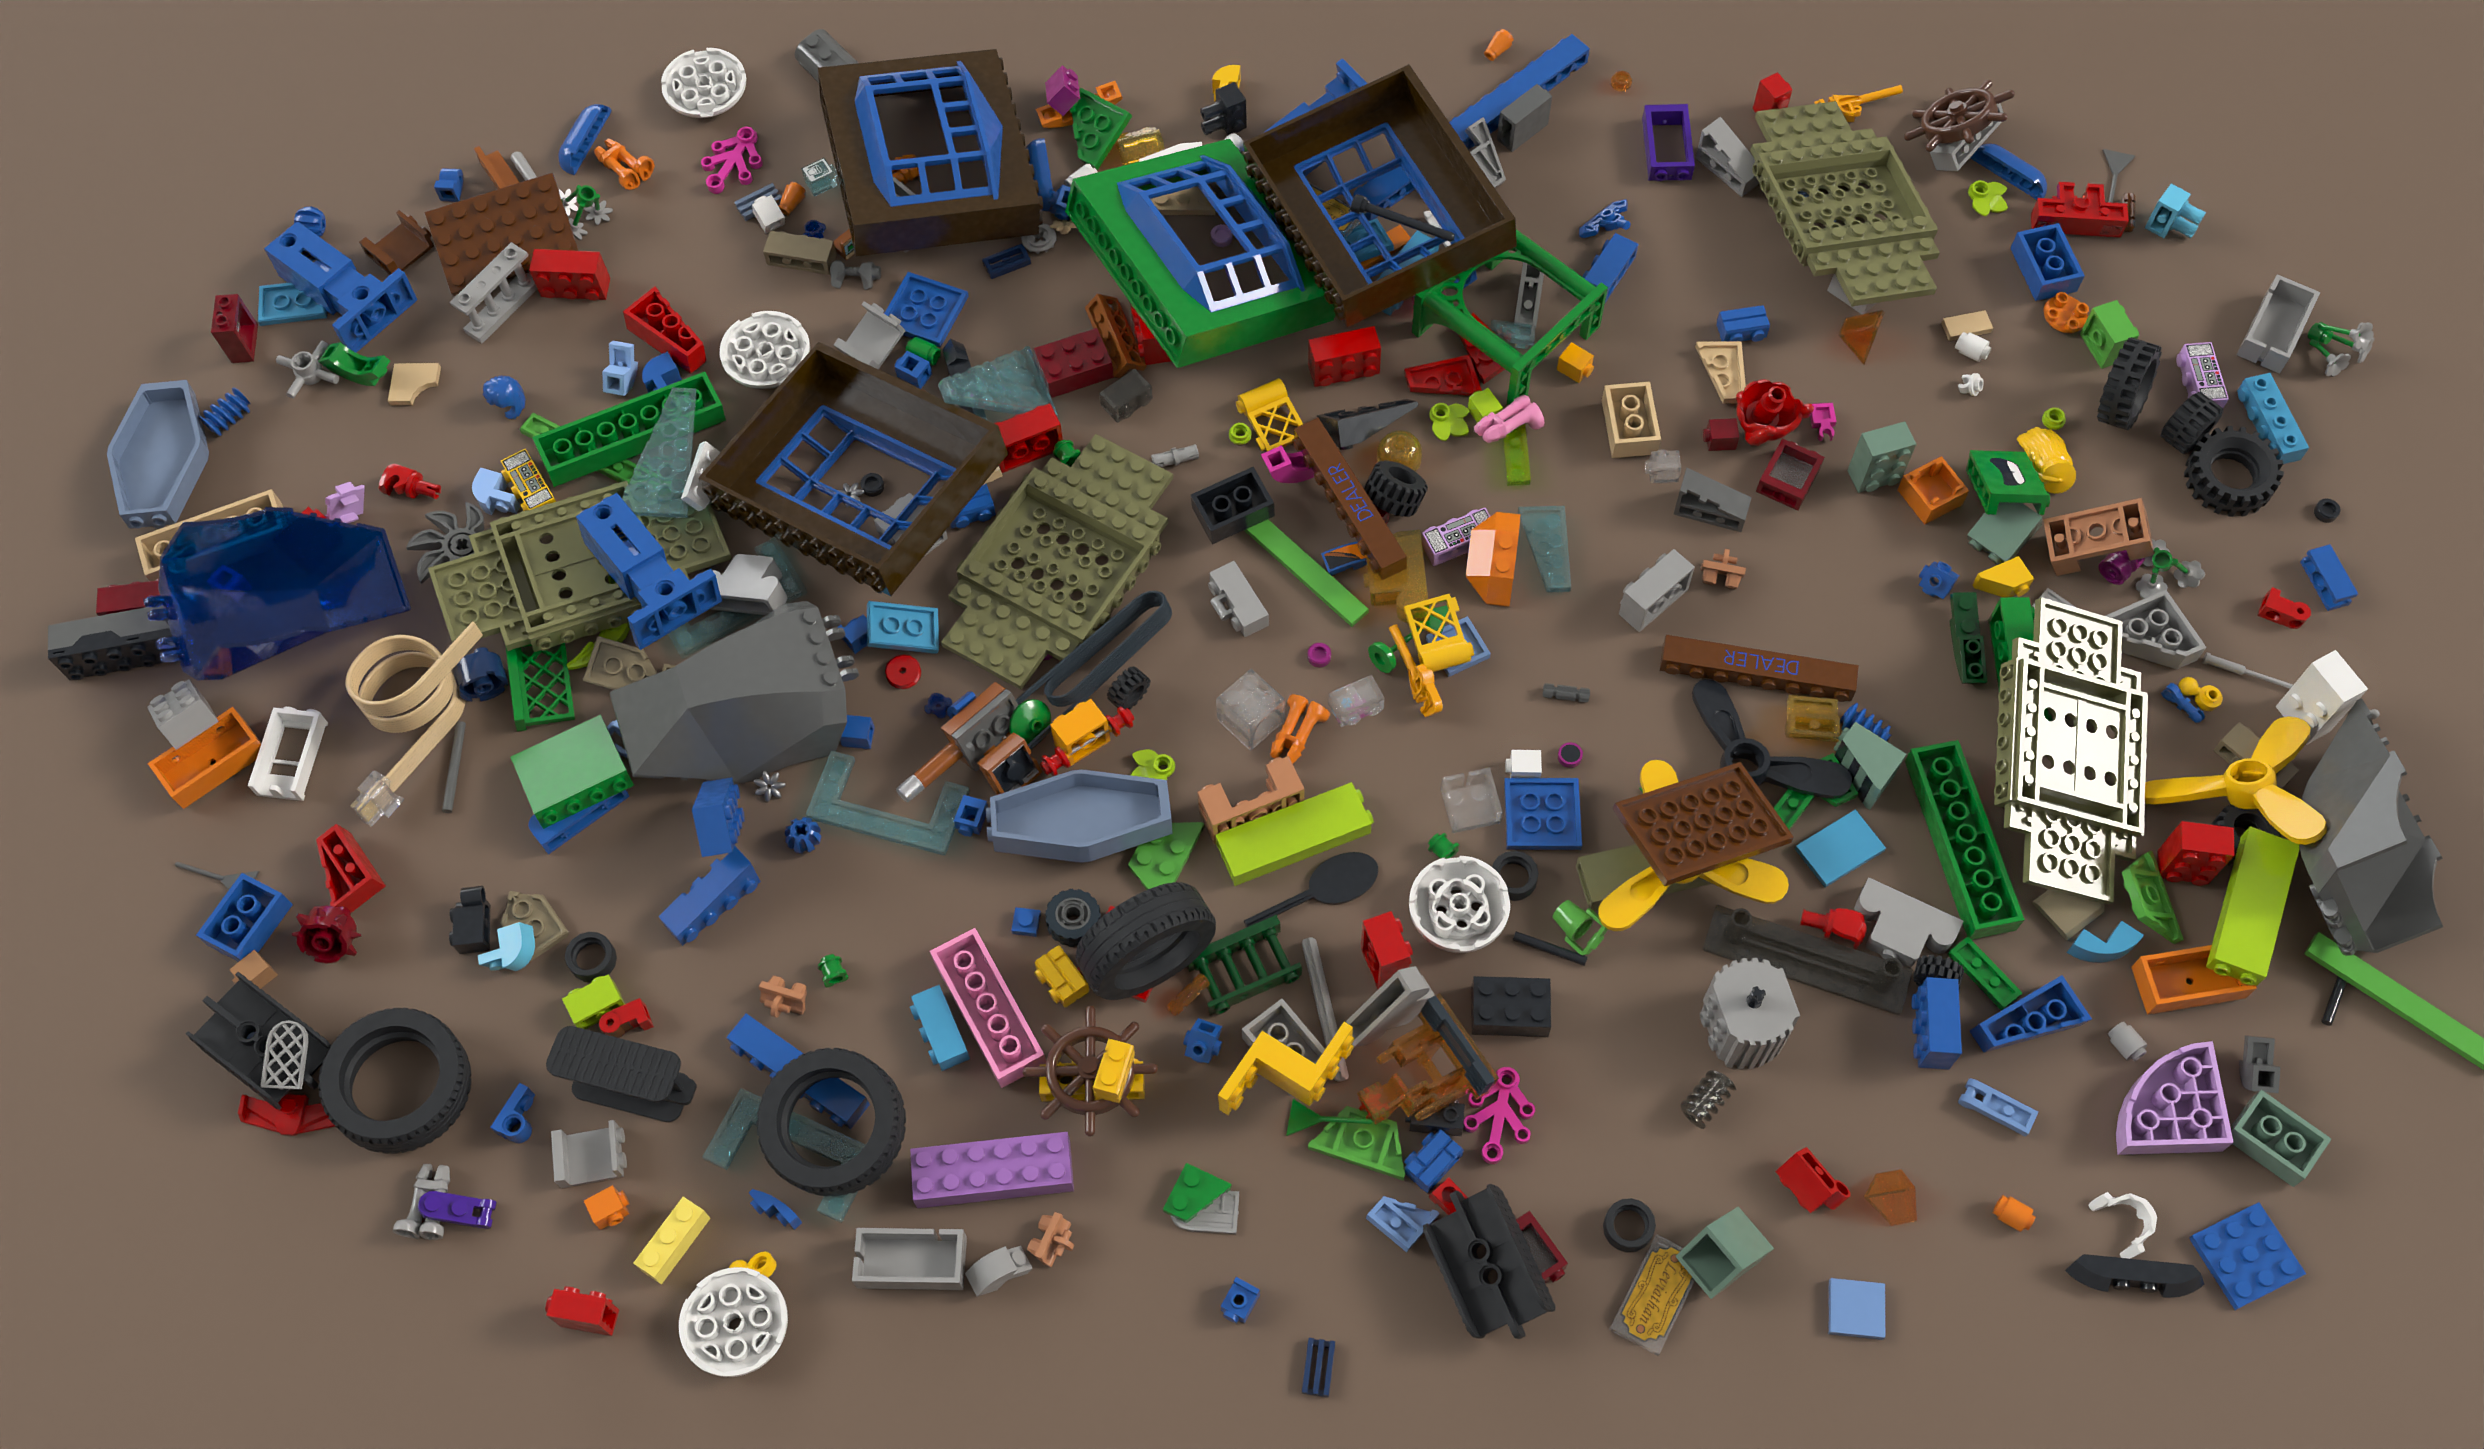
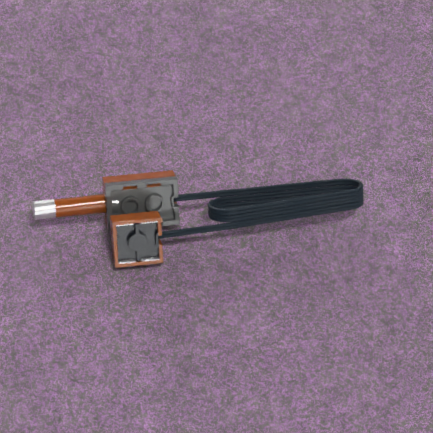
[896,590,1172,802]

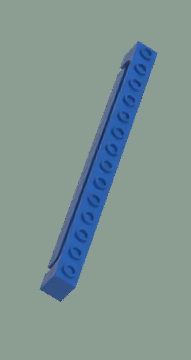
[1353,34,1590,221]

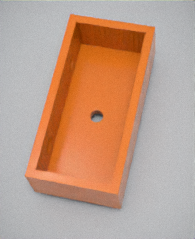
[147,707,262,809]
[2131,945,2257,1015]

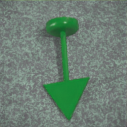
[1368,605,1448,673]

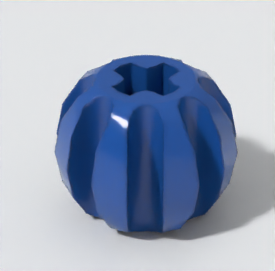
[294,206,326,237]
[784,817,821,854]

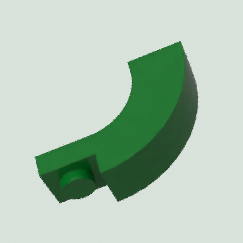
[318,342,390,386]

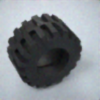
[2160,391,2223,454]
[1364,460,1428,517]
[2211,804,2282,866]

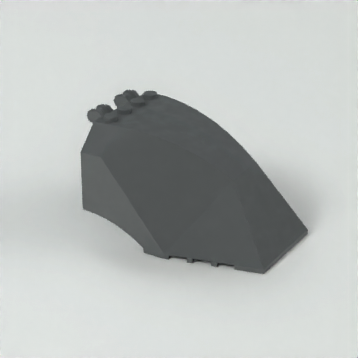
[610,601,859,784]
[2299,698,2443,956]

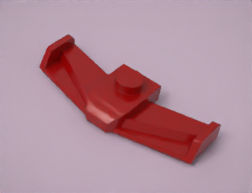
[238,1094,335,1136]

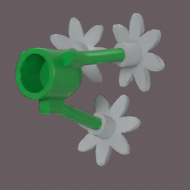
[559,185,613,240]

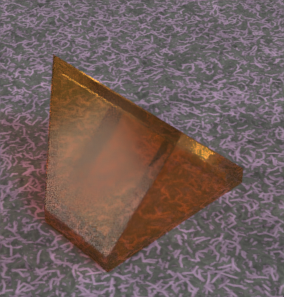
[1839,310,1885,365]
[1864,1169,1917,1226]

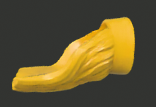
[2016,427,2076,494]

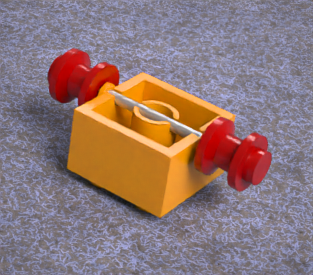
[1040,699,1135,777]

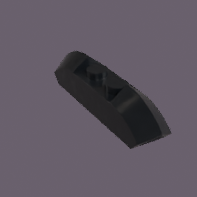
[942,338,987,420]
[2065,1254,2205,1298]

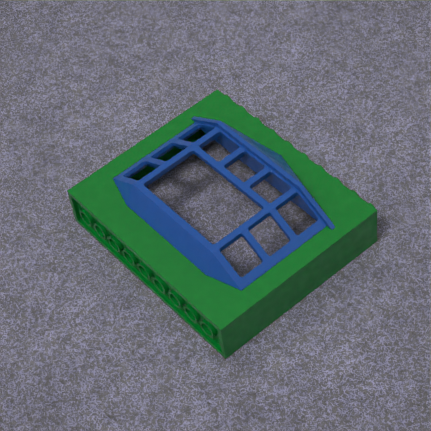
[1065,139,1336,368]

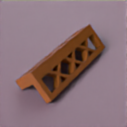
[473,146,519,189]
[1085,294,1147,378]

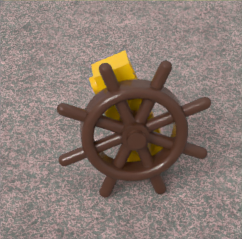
[1022,1006,1158,1137]

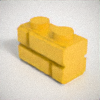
[1034,945,1090,1008]
[1093,1039,1135,1103]

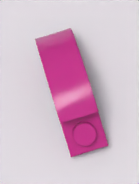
[1261,445,1314,484]

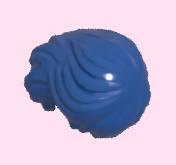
[483,375,526,419]

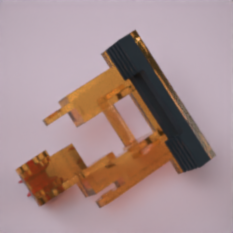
[1357,993,1499,1125]

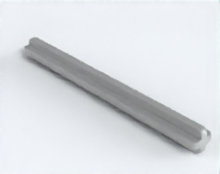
[1302,937,1349,1082]

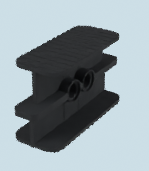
[185,972,331,1110]
[546,1026,697,1122]
[1423,1184,1556,1339]

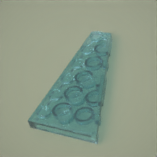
[622,387,696,518]

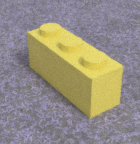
[634,1197,710,1285]

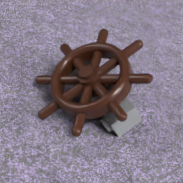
[1904,80,2015,171]

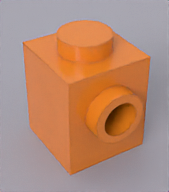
[584,1185,630,1230]

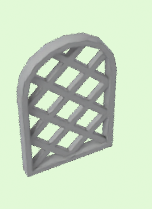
[260,1020,308,1089]

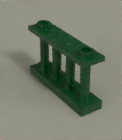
[1187,915,1302,1015]

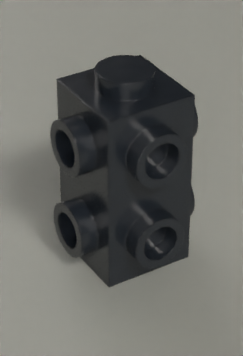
[1405,1096,1465,1136]

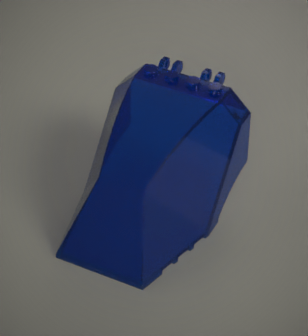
[143,507,411,680]

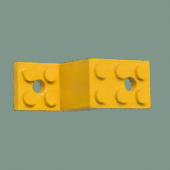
[1218,1022,1354,1115]

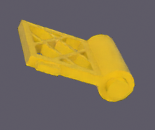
[1235,378,1303,452]
[1404,593,1474,672]

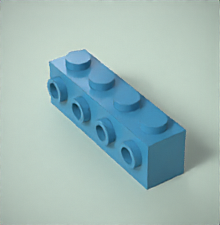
[2237,373,2309,464]

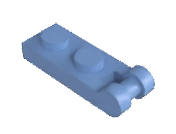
[1958,1079,2038,1137]

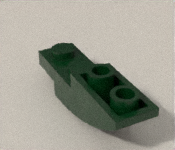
[1949,592,1987,684]

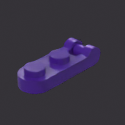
[418,1191,497,1229]

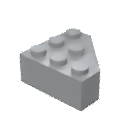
[2106,590,2206,669]

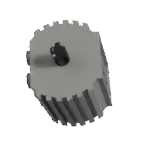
[1700,958,1800,1069]

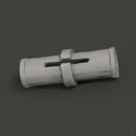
[1151,444,1199,467]

